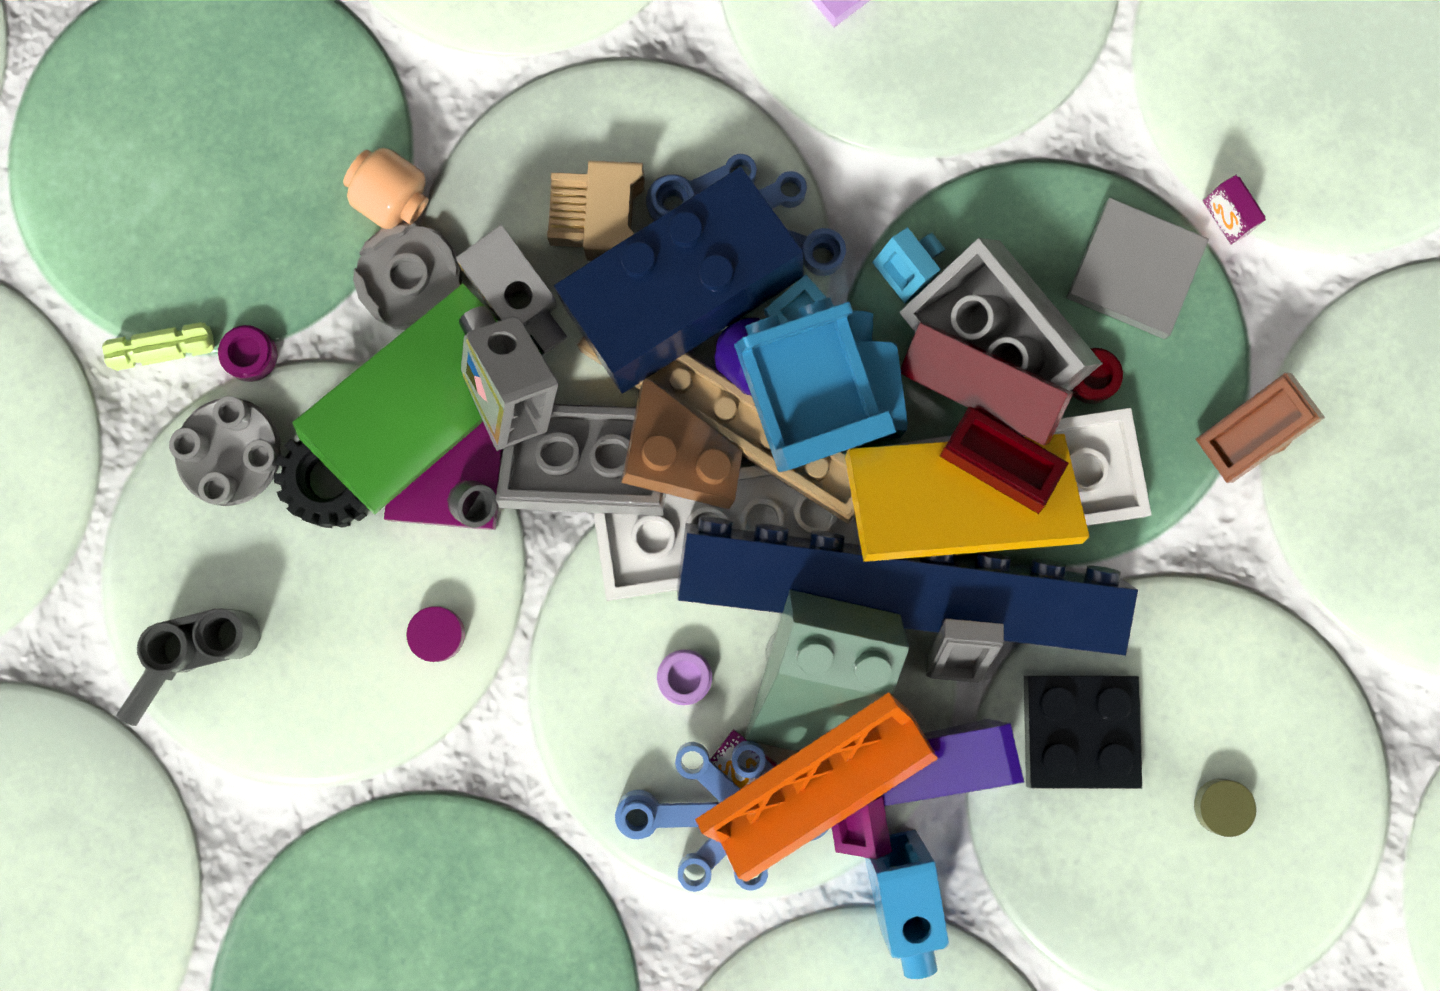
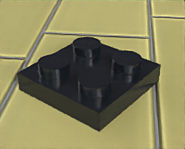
[1023,676,1142,789]

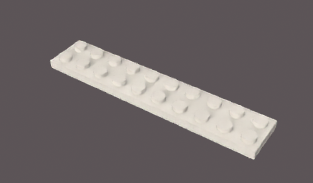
[594,408,1152,601]

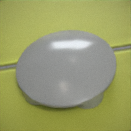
[169,396,281,506]

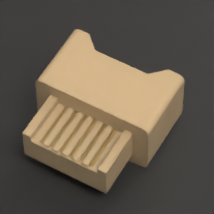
[547,160,645,261]

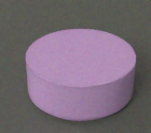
[657,650,712,705]

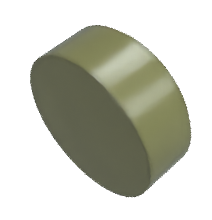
[1194,779,1256,837]

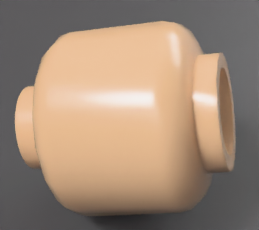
[343,148,429,229]

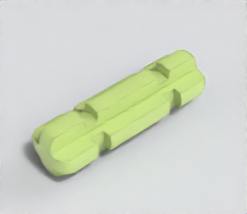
[102,322,214,370]

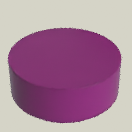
[218,325,278,382]
[406,607,465,662]

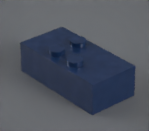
[553,166,804,394]

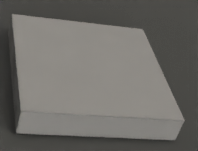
[1066,198,1209,339]

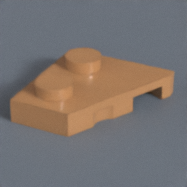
[621,380,743,509]

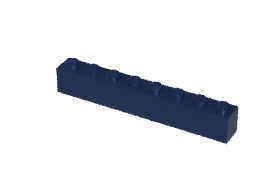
[677,517,1138,656]

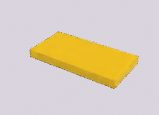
[845,434,1090,562]

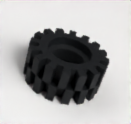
[274,439,367,528]

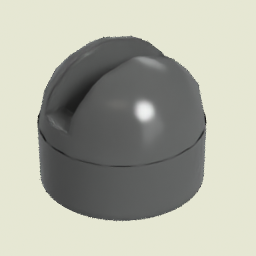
[447,480,497,528]

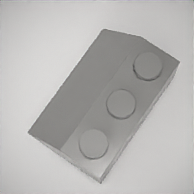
[899,238,1103,430]

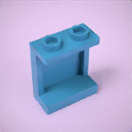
[734,297,896,472]

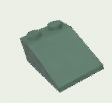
[746,590,909,751]

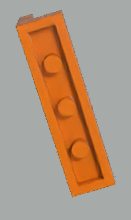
[695,692,939,882]

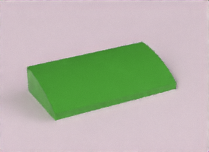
[292,284,498,515]

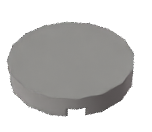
[353,222,463,330]

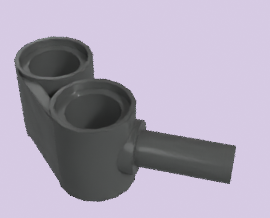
[116,609,260,726]

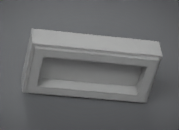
[926,619,1004,683]

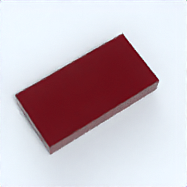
[940,406,1069,514]

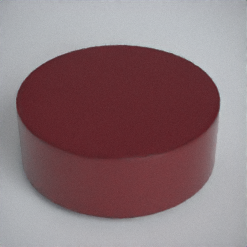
[1071,348,1123,404]

